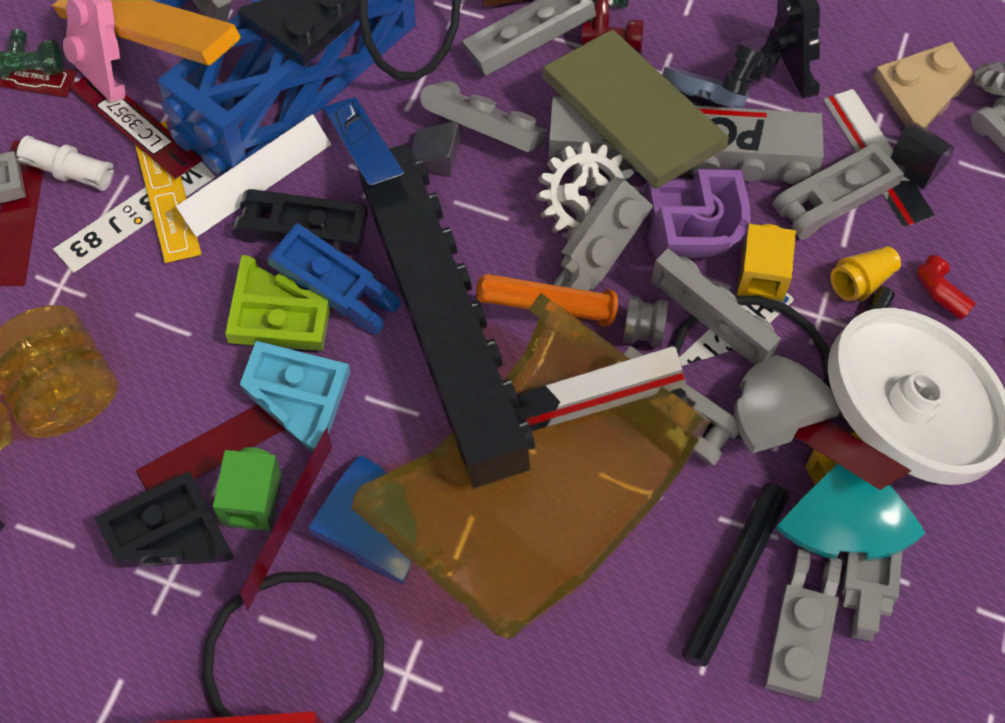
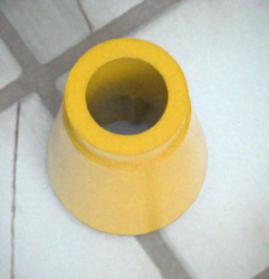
[830,246,901,301]

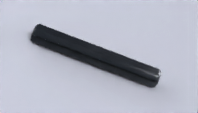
[682,483,789,667]

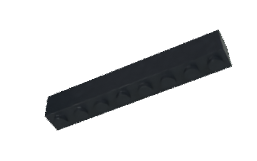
[357,143,536,489]

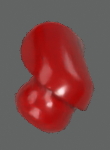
[917,255,975,320]

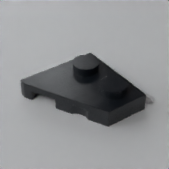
[769,0,820,99]
[95,471,234,568]

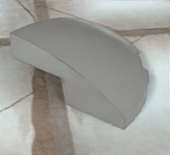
[734,355,841,454]

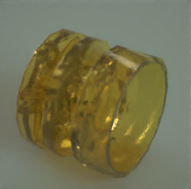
[0,305,119,438]

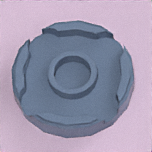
[662,66,750,108]

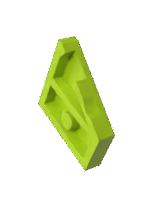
[225,255,330,351]

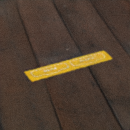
[135,121,202,263]

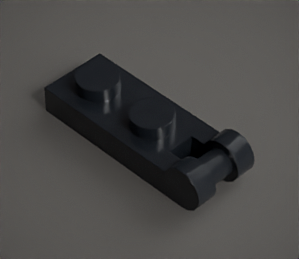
[721,35,780,96]
[232,189,368,253]

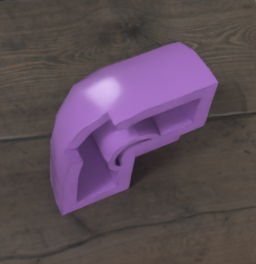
[644,169,750,258]

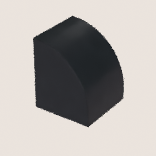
[890,122,955,190]

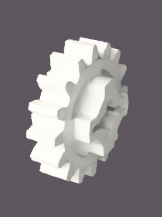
[536,142,638,241]

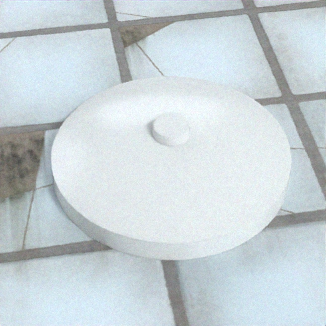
[828,308,1005,485]

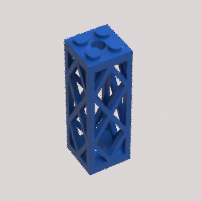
[157,0,416,175]

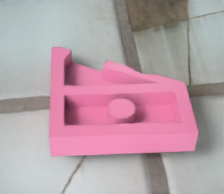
[63,0,126,102]

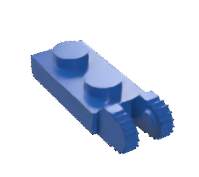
[268,223,402,335]

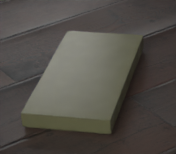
[542,30,729,189]

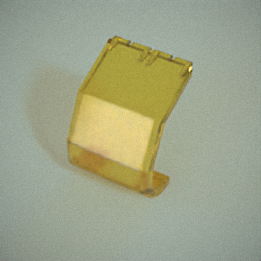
[351,293,710,639]

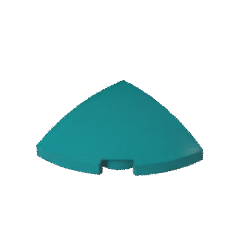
[776,464,926,561]

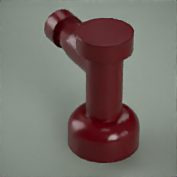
[582,0,644,55]

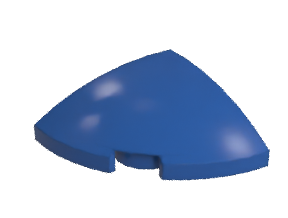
[309,455,415,585]

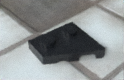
[237,0,359,67]

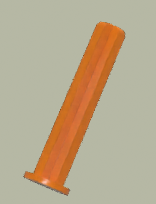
[476,274,618,327]

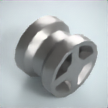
[623,296,668,348]

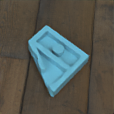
[240,341,351,453]

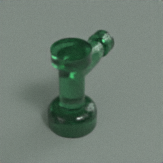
[0,29,63,78]

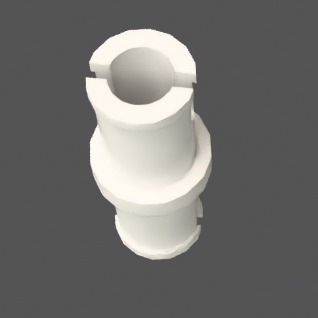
[17,135,114,191]

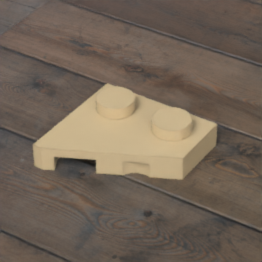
[873,42,974,128]

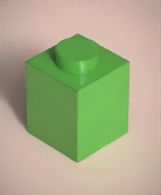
[213,447,282,531]

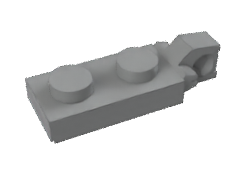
[553,177,653,291]
[841,551,903,642]

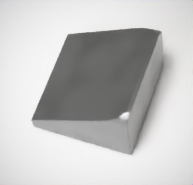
[411,122,460,176]

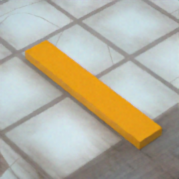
[52,0,241,66]

